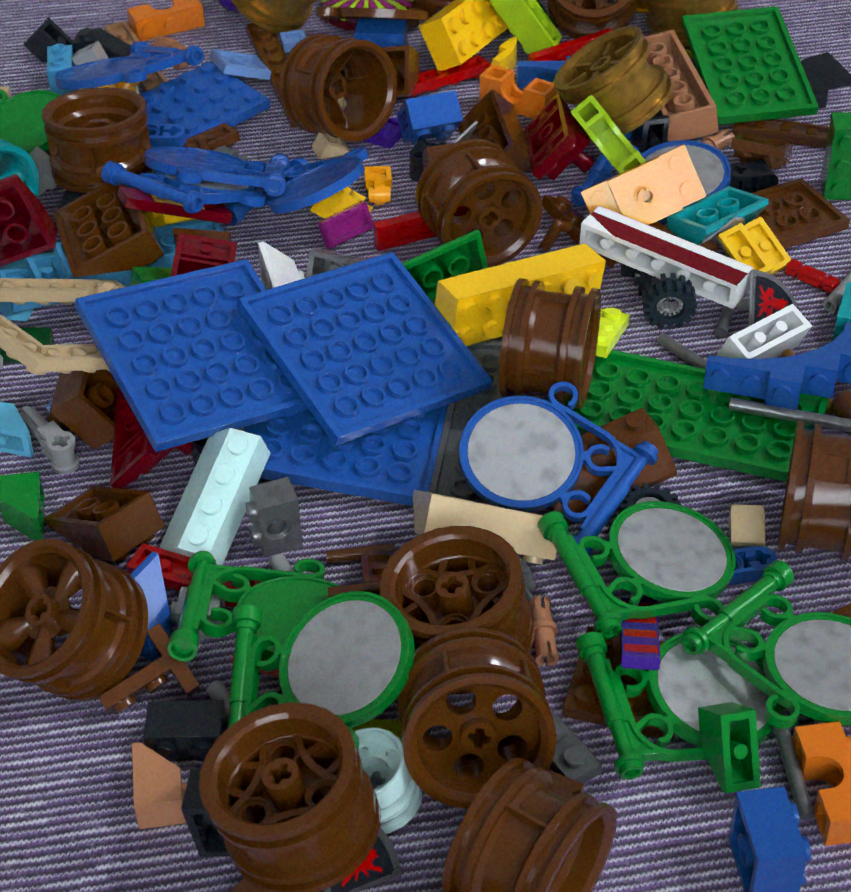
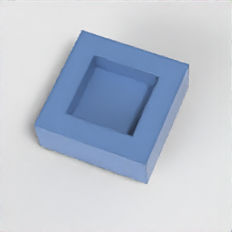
[280,30,306,52]

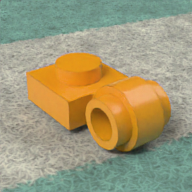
[364,166,392,205]

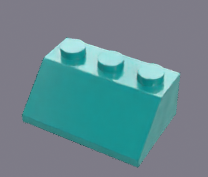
[667,186,769,245]

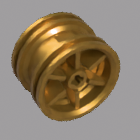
[553,26,674,142]

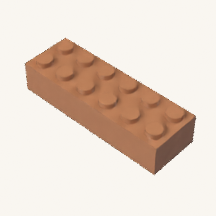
[644,29,718,142]

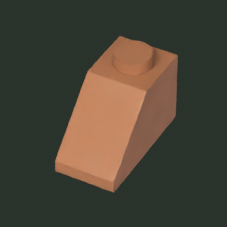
[132,742,187,830]

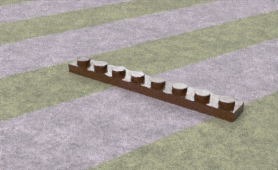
[246,22,297,128]

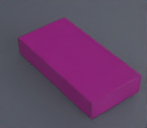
[317,201,373,248]

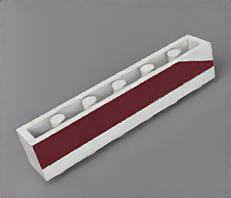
[579,206,753,309]

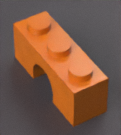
[127,0,205,41]
[479,64,558,119]
[793,721,851,846]

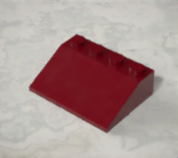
[0,174,57,267]

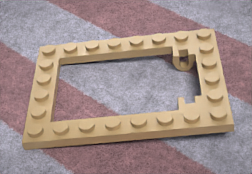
[0,278,125,375]

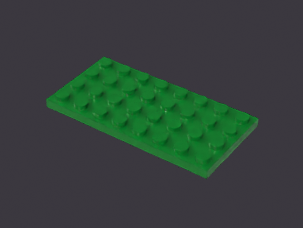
[567,350,829,482]

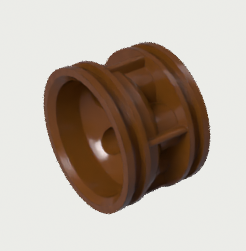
[416,139,543,268]
[397,627,557,809]

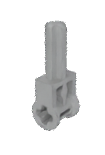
[19,406,80,474]

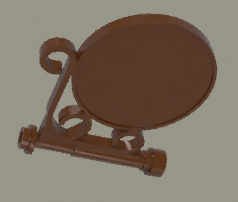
[316,4,429,27]

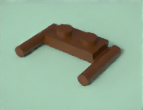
[326,543,395,597]

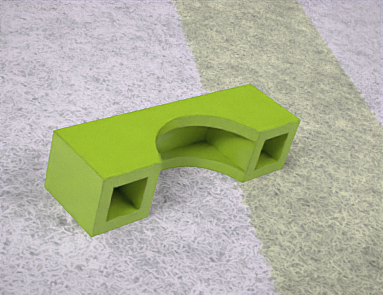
[570,94,646,174]

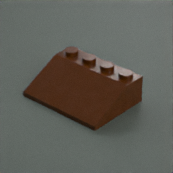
[53,183,164,277]

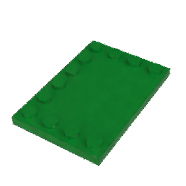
[681,6,819,125]

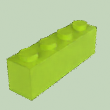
[489,0,562,54]

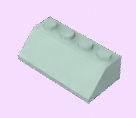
[159,428,271,565]

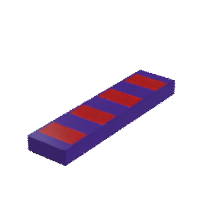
[621,597,661,670]

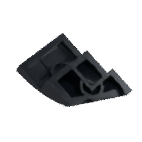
[801,52,851,109]

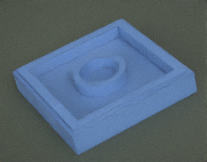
[209,49,272,80]

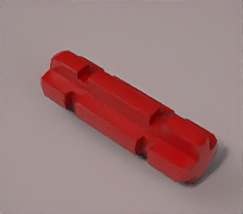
[785,259,840,294]

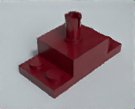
[524,92,594,181]
[170,233,237,277]
[110,386,192,489]

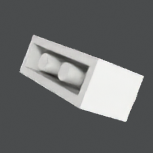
[716,304,812,359]

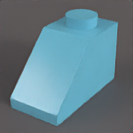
[0,401,34,458]

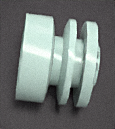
[355,727,422,834]

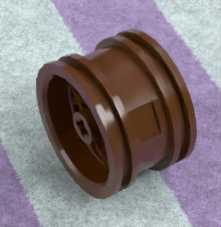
[547,0,637,39]
[777,421,851,561]
[380,526,534,695]
[199,702,381,892]

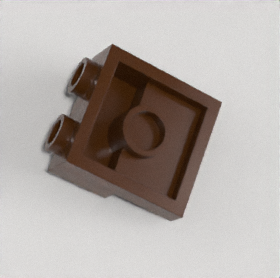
[731,133,794,169]

